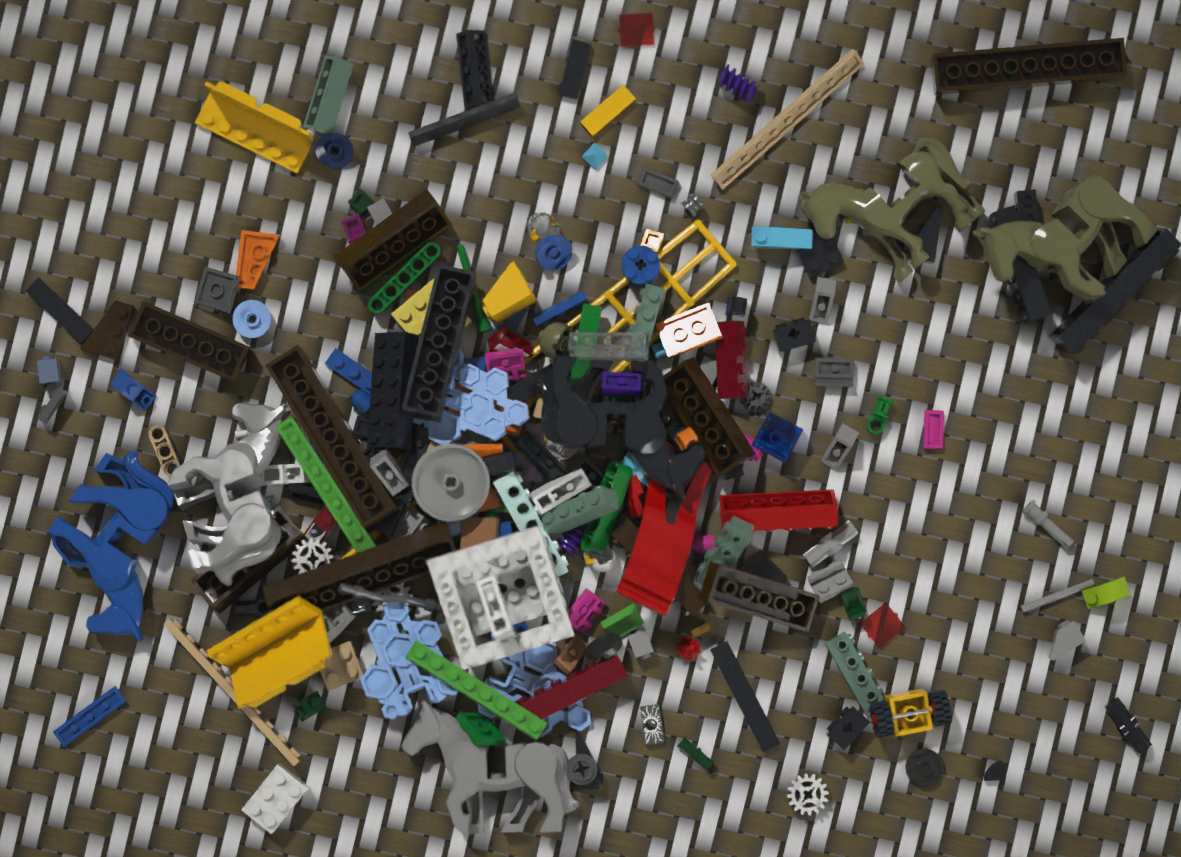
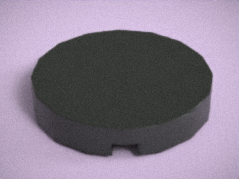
[585,633,622,661]
[905,748,944,787]

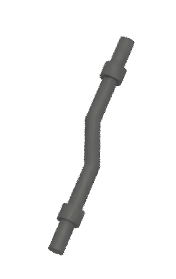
[339,583,444,613]

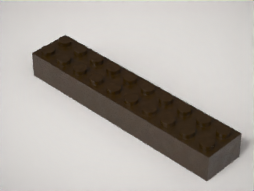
[930,37,1127,95]
[265,345,400,530]
[263,521,457,612]

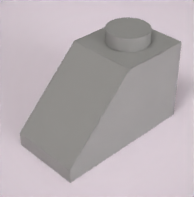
[809,277,836,324]
[820,423,859,471]
[370,448,409,496]
[1049,620,1086,661]

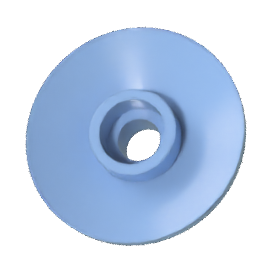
[233,300,271,338]

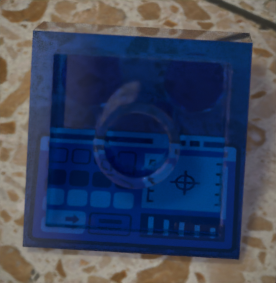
[751,411,804,463]

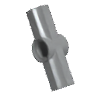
[803,520,858,568]

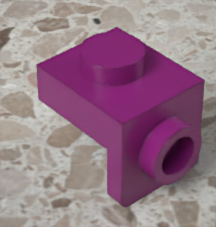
[341,213,367,244]

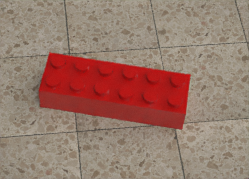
[719,489,838,532]

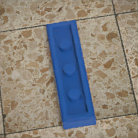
[53,686,127,747]

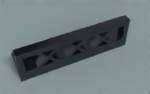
[456,30,493,109]

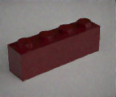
[716,321,748,399]

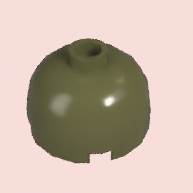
[538,322,574,360]

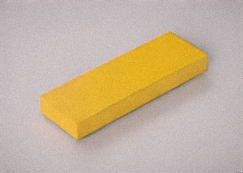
[580,85,636,137]

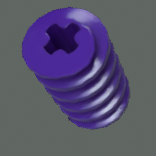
[717,64,760,103]
[557,523,587,557]

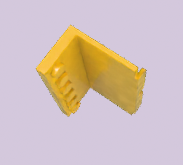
[195,82,315,174]
[207,596,332,709]

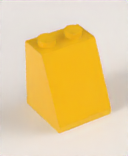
[482,261,538,324]

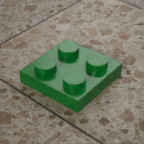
[456,713,506,746]

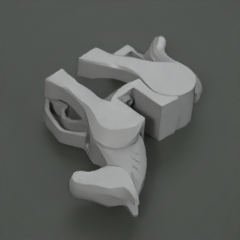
[167,403,291,586]
[402,697,579,835]

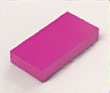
[923,410,944,449]

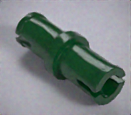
[677,737,714,771]

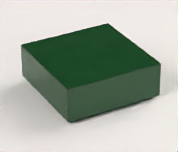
[348,189,375,216]

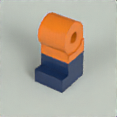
[668,427,698,452]

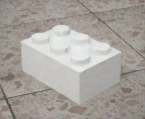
[242,763,309,834]

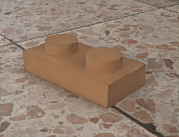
[553,634,589,674]

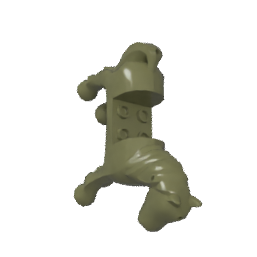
[798,137,986,283]

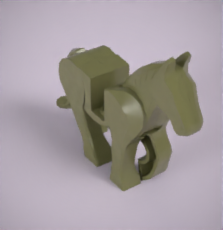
[973,175,1158,305]

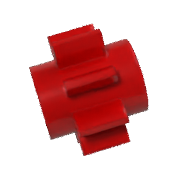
[676,636,701,660]

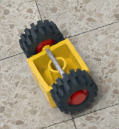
[869,689,952,738]

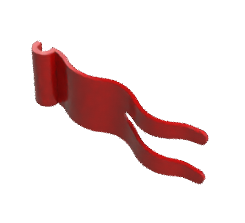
[615,443,712,617]

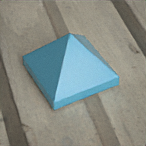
[582,143,608,169]
[651,342,668,359]

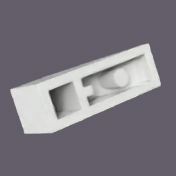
[531,468,592,514]
[476,576,516,641]

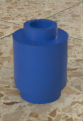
[349,389,370,416]

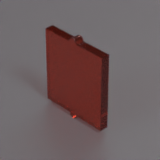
[618,13,655,47]
[860,602,905,648]

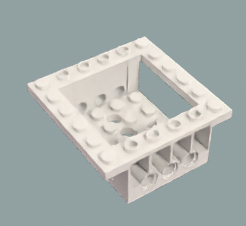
[427,526,574,670]

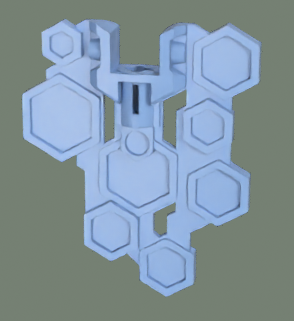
[413,350,529,445]
[360,602,458,719]
[478,642,591,737]

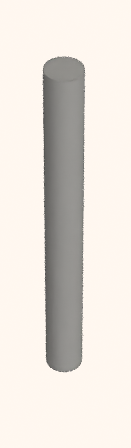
[1020,579,1095,613]

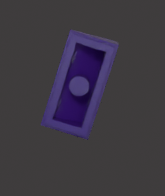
[601,372,641,397]

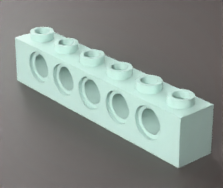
[492,472,569,576]

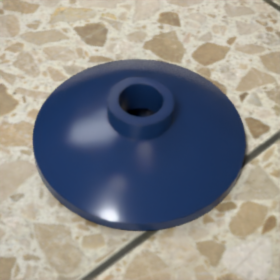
[315,132,354,168]

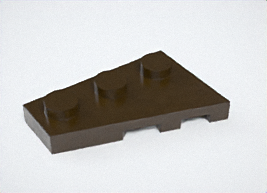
[80,300,135,361]

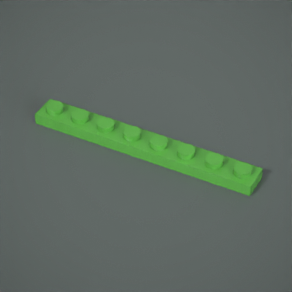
[275,416,376,553]
[405,640,547,741]

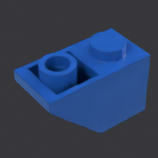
[110,369,157,411]

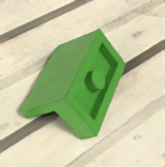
[600,603,644,637]

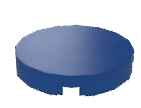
[535,234,573,271]

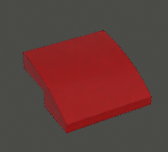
[623,475,644,518]

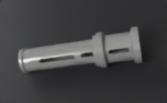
[1022,500,1074,549]

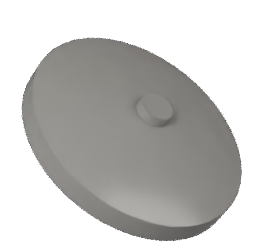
[412,443,490,521]

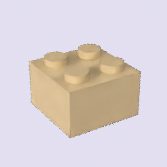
[320,641,364,691]

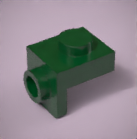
[840,587,868,620]
[293,691,327,722]

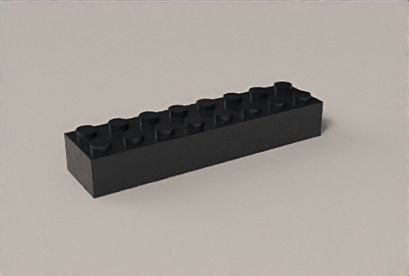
[1049,228,1181,354]
[402,264,477,423]

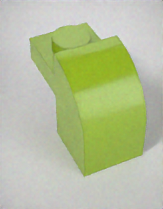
[1082,576,1131,609]

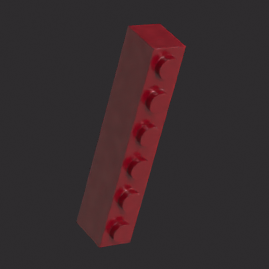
[515,653,628,719]

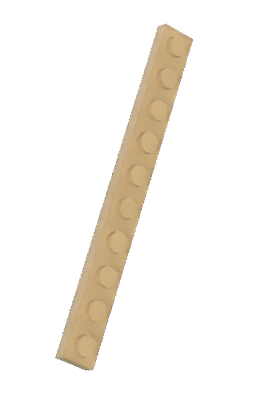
[711,49,864,190]
[164,619,301,766]

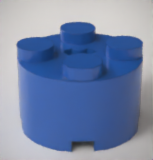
[621,245,660,286]

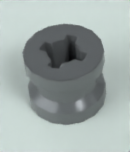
[681,193,705,217]

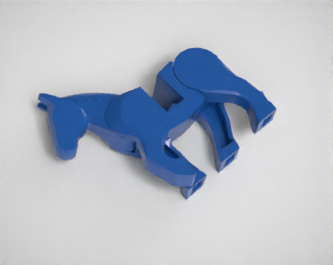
[47,450,175,641]

